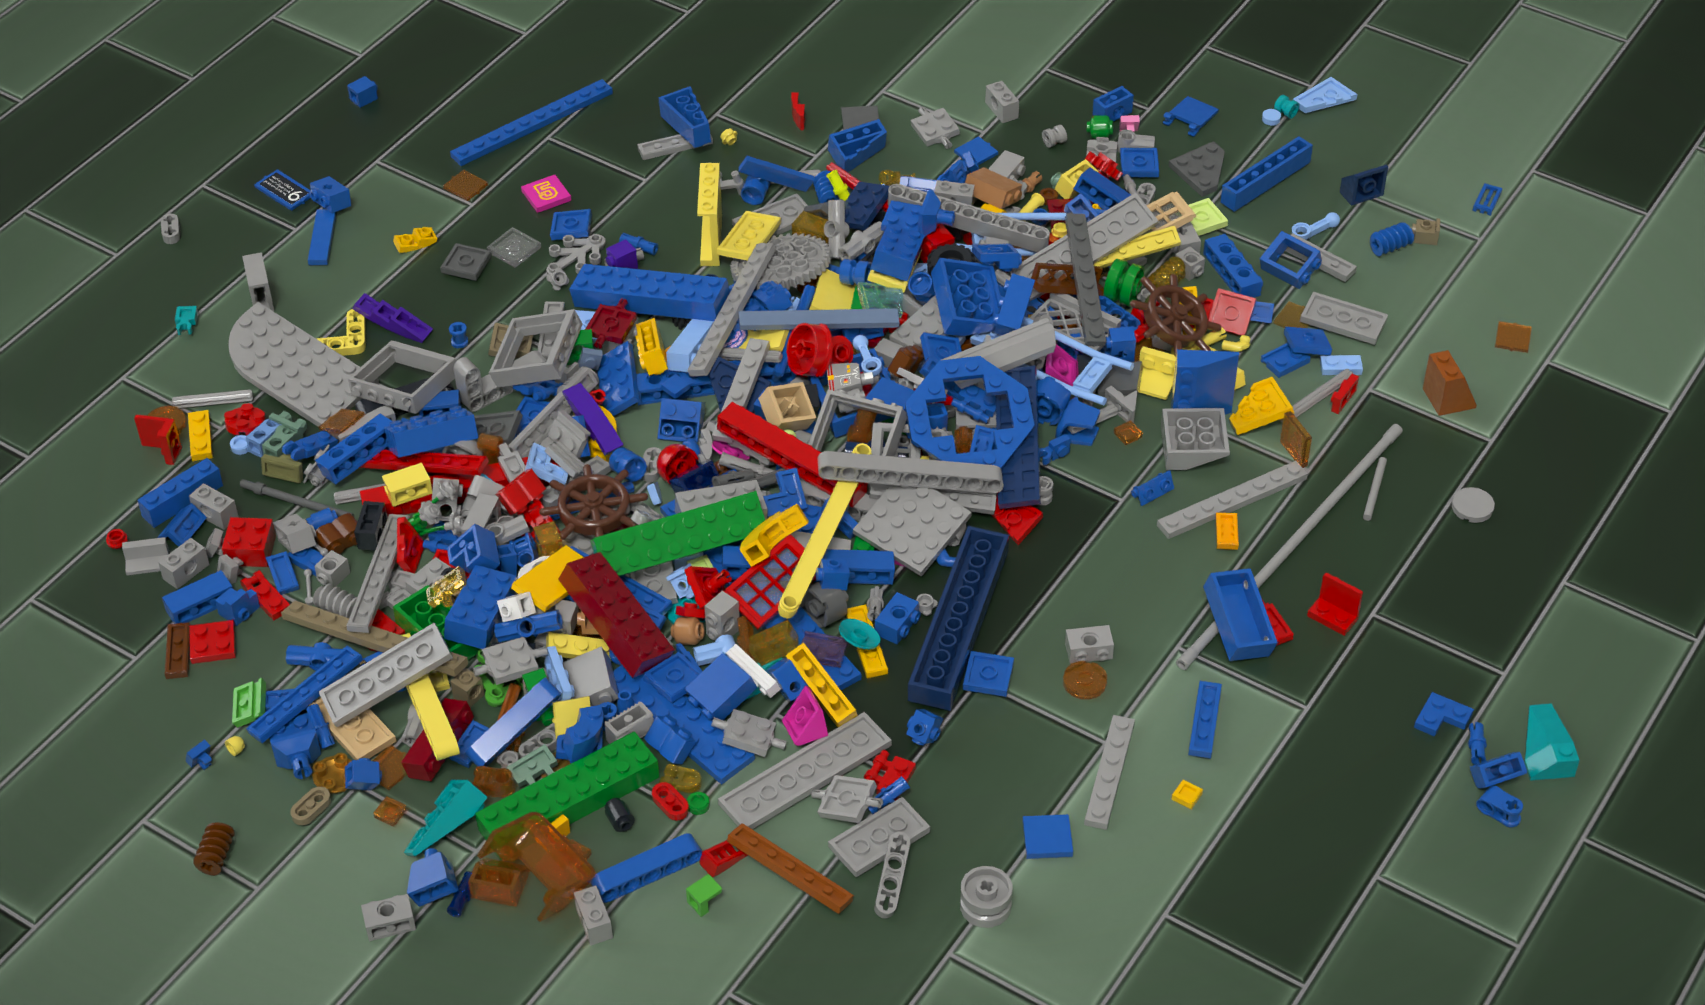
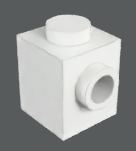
[497,592,536,622]

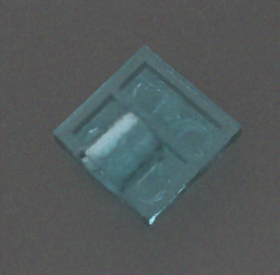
[857,282,903,318]

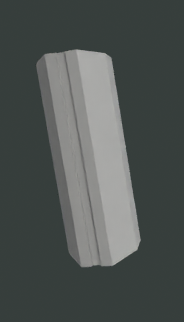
[942,318,1056,389]

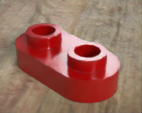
[652,782,689,820]

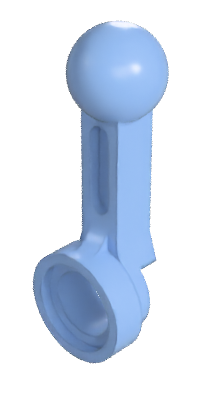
[1292,212,1340,240]
[853,335,882,377]

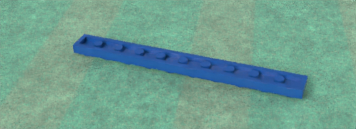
[450,79,613,166]

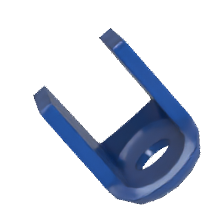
[1055,396,1100,446]

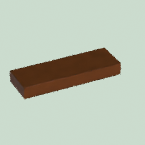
[165,622,190,679]

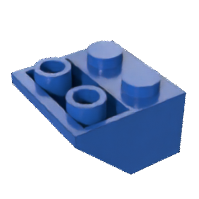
[657,398,706,443]

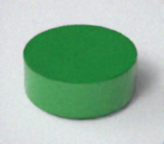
[687,792,710,815]

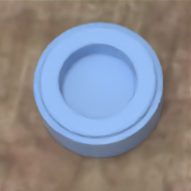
[1262,109,1281,126]
[230,435,248,455]

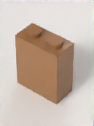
[965,168,1022,209]

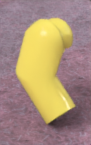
[1222,335,1251,352]

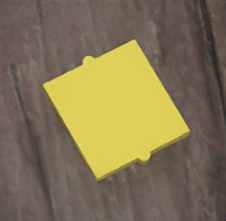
[552,696,590,739]

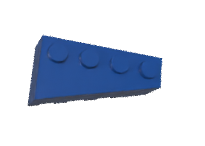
[659,86,711,148]

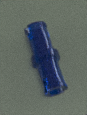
[447,871,478,917]

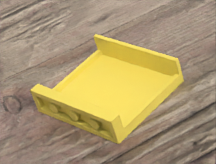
[697,163,722,266]

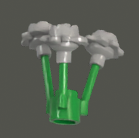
[408,479,466,537]

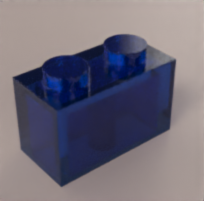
[669,460,719,493]

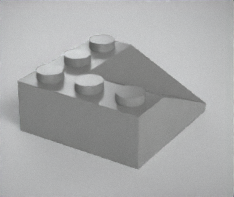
[1161,408,1230,470]

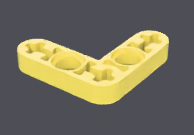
[317,309,366,356]

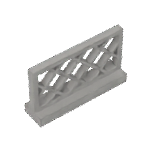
[1029,293,1121,351]

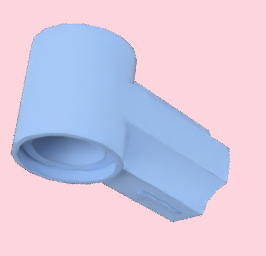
[693,634,736,666]

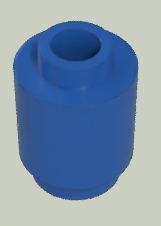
[306,507,338,530]

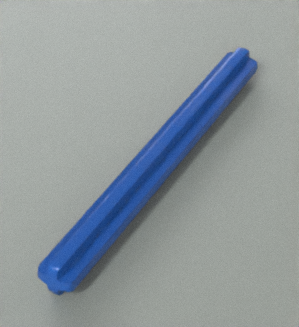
[773,285,815,378]

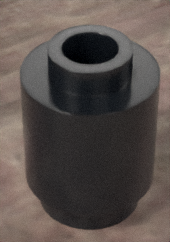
[605,798,635,832]

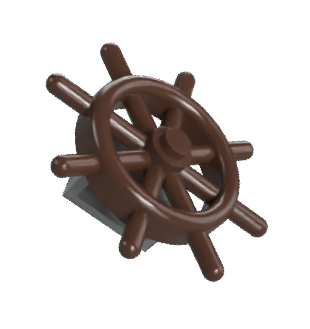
[1130,274,1222,357]
[539,464,648,540]

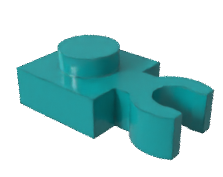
[175,306,198,335]

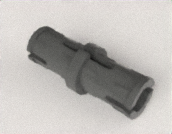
[712,468,755,487]

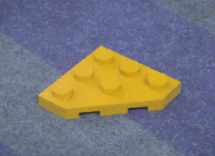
[1229,377,1294,435]

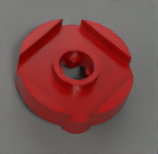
[224,403,266,435]

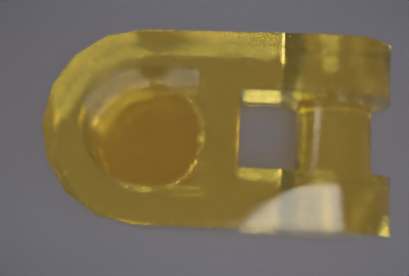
[659,764,701,793]

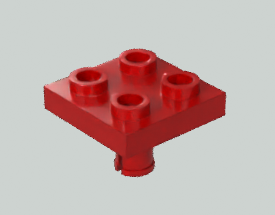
[684,566,732,609]

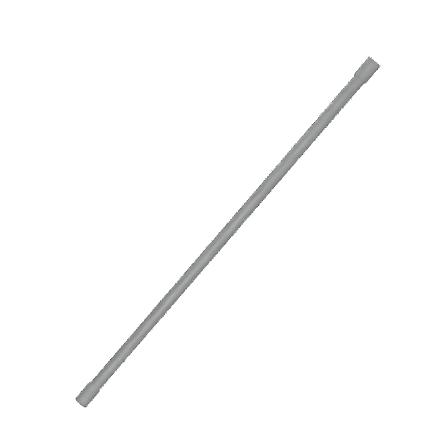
[1176,424,1403,670]

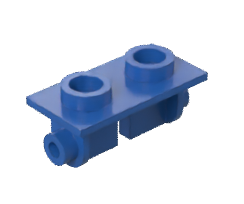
[1131,470,1174,506]

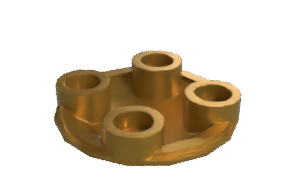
[312,753,352,793]

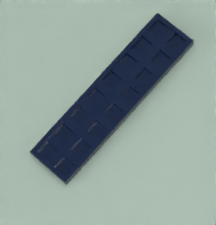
[996,365,1041,509]

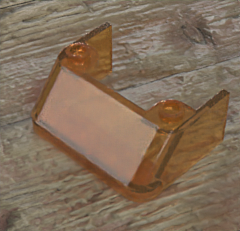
[477,812,595,922]

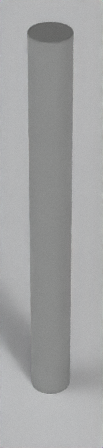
[1363,457,1387,521]

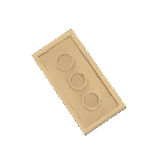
[308,698,397,760]

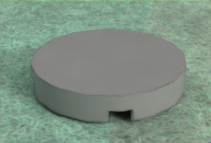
[1451,487,1495,523]

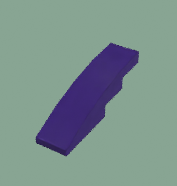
[352,293,433,343]
[562,383,624,456]

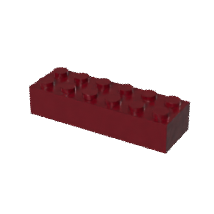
[558,552,675,678]

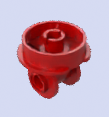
[786,323,853,378]

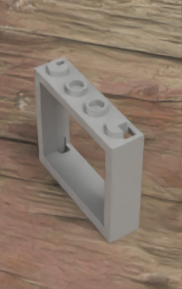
[489,309,583,387]
[348,340,456,414]
[809,389,907,457]

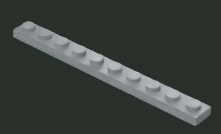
[687,243,776,376]

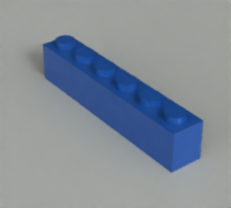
[1221,136,1313,212]

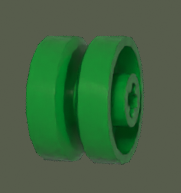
[1103,259,1145,307]

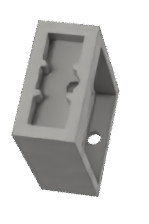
[461,493,502,534]

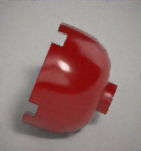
[656,444,698,486]

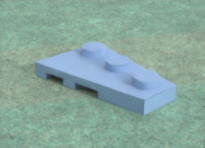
[1293,77,1357,113]
[544,646,574,702]

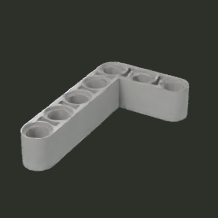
[454,350,547,412]

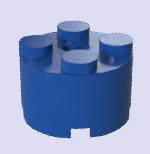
[1037,376,1071,425]

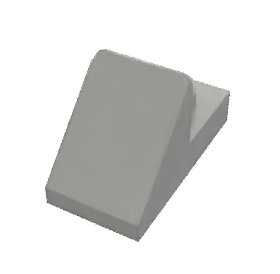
[1105,385,1137,426]

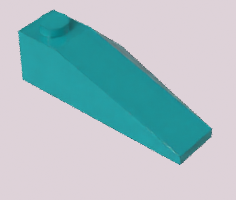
[1524,703,1580,781]
[404,780,488,856]

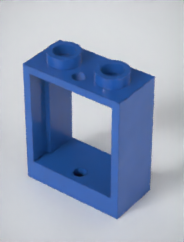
[1260,231,1322,289]

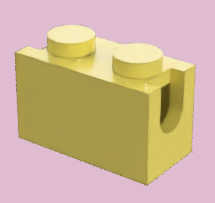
[382,463,432,507]

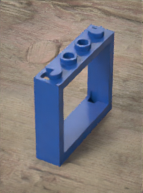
[808,348,895,438]

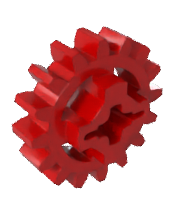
[1085,151,1123,181]

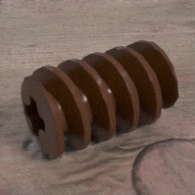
[193,822,235,876]

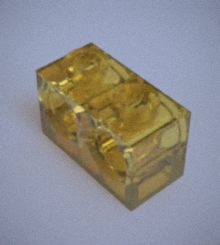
[749,620,798,666]

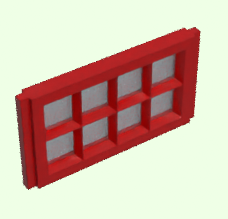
[724,534,820,629]

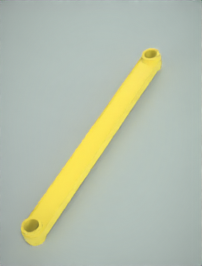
[778,443,872,619]

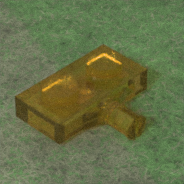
[426,566,466,608]

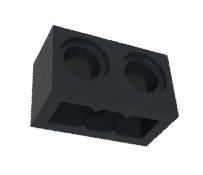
[354,501,388,551]

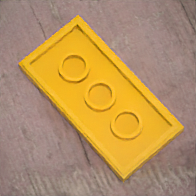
[511,545,583,612]

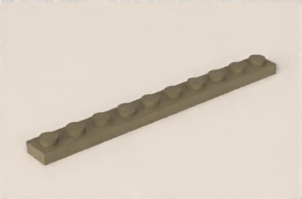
[281,601,468,677]

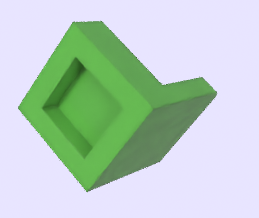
[686,874,722,917]

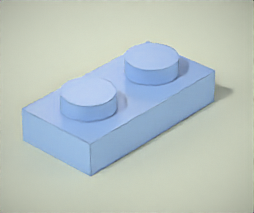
[1320,355,1363,375]

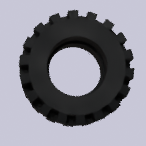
[927,243,976,277]

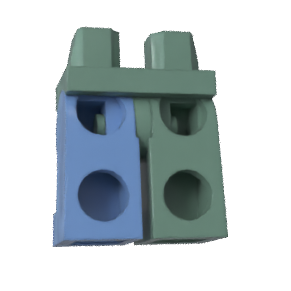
[246,411,307,458]

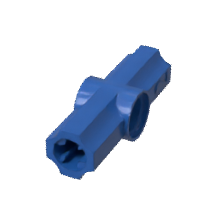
[494,610,563,642]
[286,642,342,671]

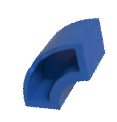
[563,705,603,763]

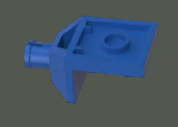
[881,190,955,236]
[269,713,321,779]

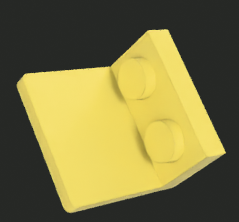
[1139,346,1176,400]

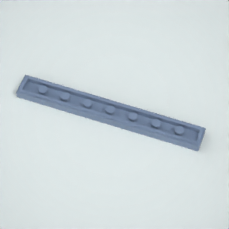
[739,309,900,330]

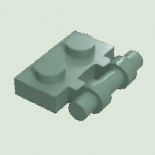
[506,744,562,788]

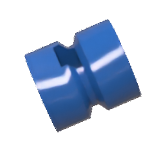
[741,175,771,205]
[839,259,872,287]
[908,272,936,305]
[609,447,647,482]

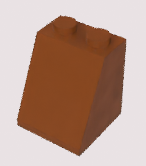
[1423,350,1477,416]

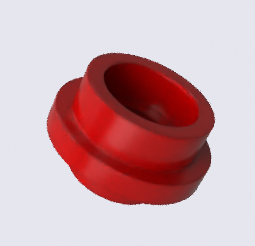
[106,529,128,549]

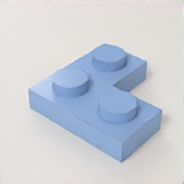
[525,443,568,485]

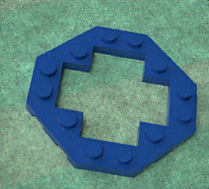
[905,356,1035,470]

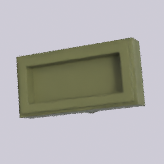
[261,454,303,483]

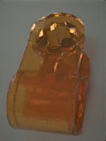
[472,766,515,798]

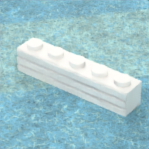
[726,644,781,698]

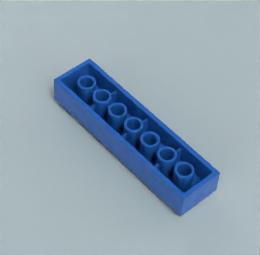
[569,264,730,321]

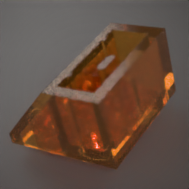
[468,858,530,906]

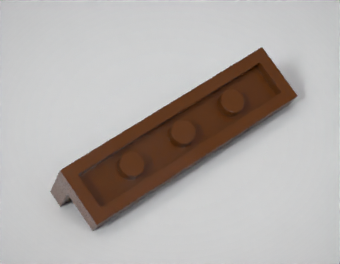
[1031,263,1104,296]

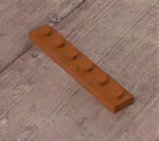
[727,823,854,914]

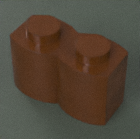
[887,344,924,379]
[315,513,357,554]

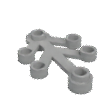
[546,234,606,280]

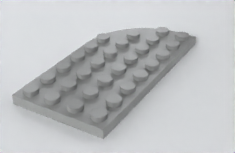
[229,302,379,431]

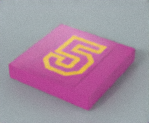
[521,175,571,213]

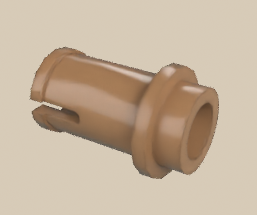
[1022,171,1042,192]

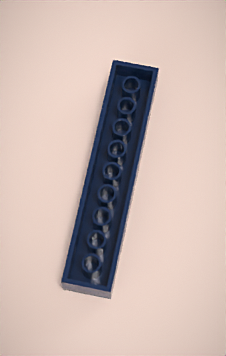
[908,526,1009,711]

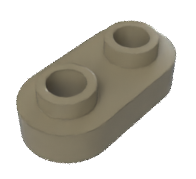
[290,787,331,825]

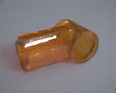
[847,409,877,443]
[954,426,973,454]
[477,433,503,465]

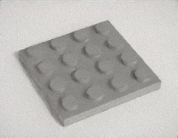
[853,485,972,576]

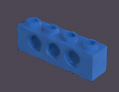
[1203,234,1263,298]
[315,413,392,485]

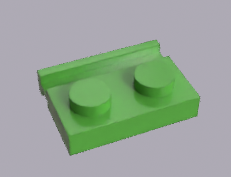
[232,678,266,728]

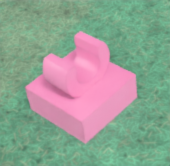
[1119,115,1140,132]

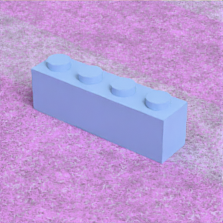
[666,319,714,372]

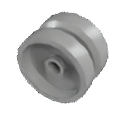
[960,866,1012,928]

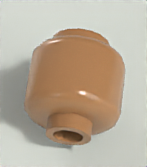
[670,617,705,645]

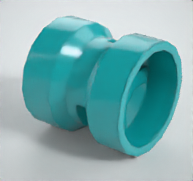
[1274,94,1300,119]

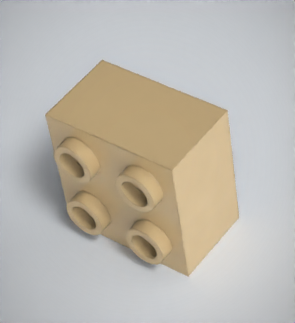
[758,382,817,431]

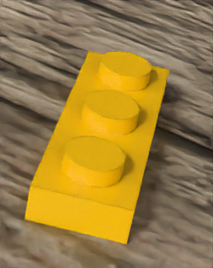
[188,410,213,461]

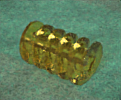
[1147,256,1186,288]

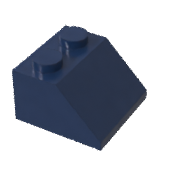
[1340,164,1388,206]

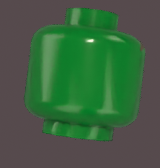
[1087,115,1113,139]

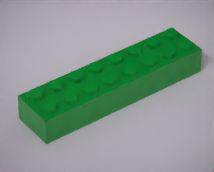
[590,491,765,577]
[475,731,660,861]

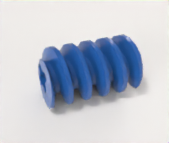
[813,170,839,204]
[1370,222,1414,256]

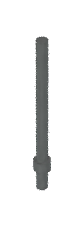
[240,479,354,517]

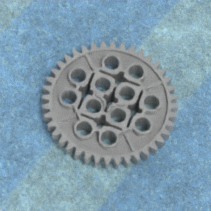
[730,233,831,290]

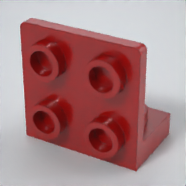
[134,415,182,465]
[1307,573,1363,636]

